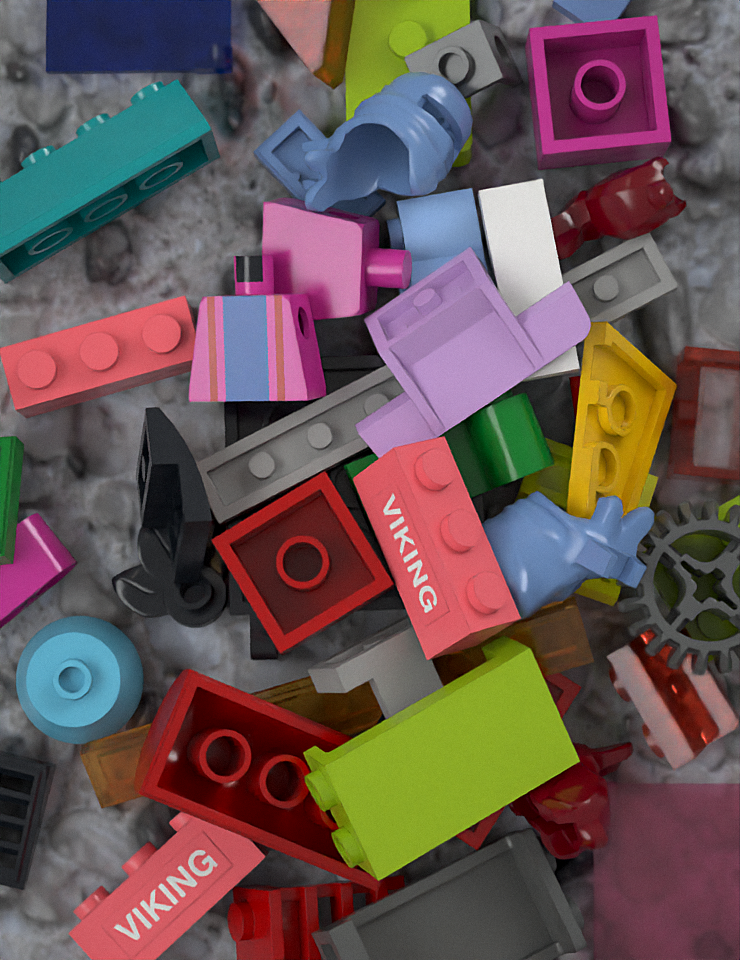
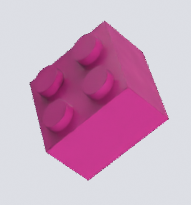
[525,15,671,170]

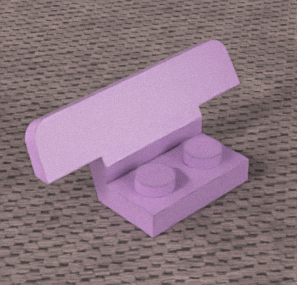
[355,247,591,458]

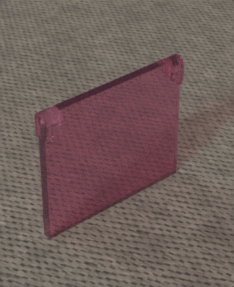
[593,781,740,960]

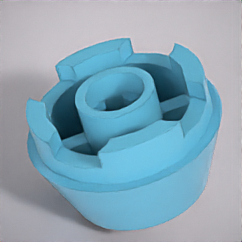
[16,616,144,744]

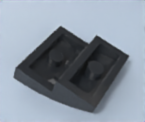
[136,407,212,584]

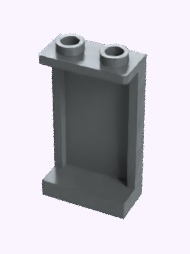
[311,828,587,960]

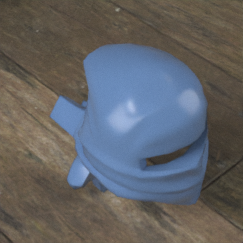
[302,72,473,212]
[482,491,655,620]

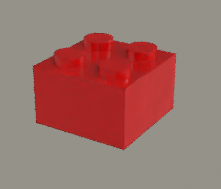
[211,471,394,656]

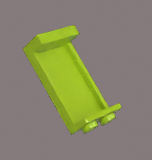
[303,635,580,881]

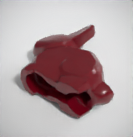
[550,156,687,261]
[508,742,634,859]

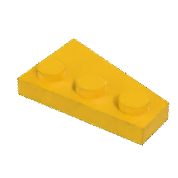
[566,321,677,519]

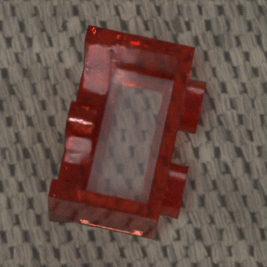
[666,346,740,485]

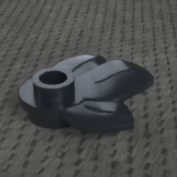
[112,520,229,628]

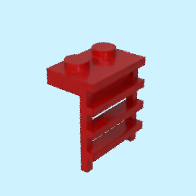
[227,875,405,960]

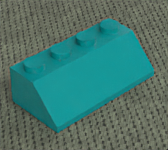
[0,79,220,284]

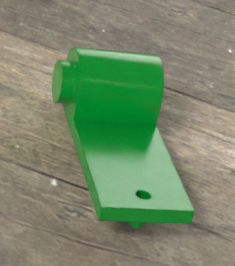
[344,389,555,538]

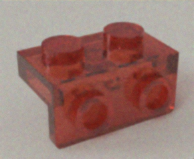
[606,627,740,770]

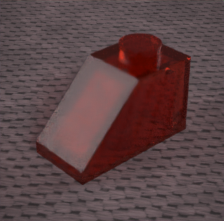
[257,0,355,90]

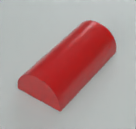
[134,669,383,892]

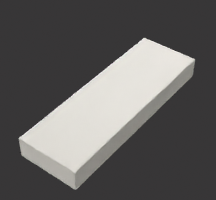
[478,179,580,382]

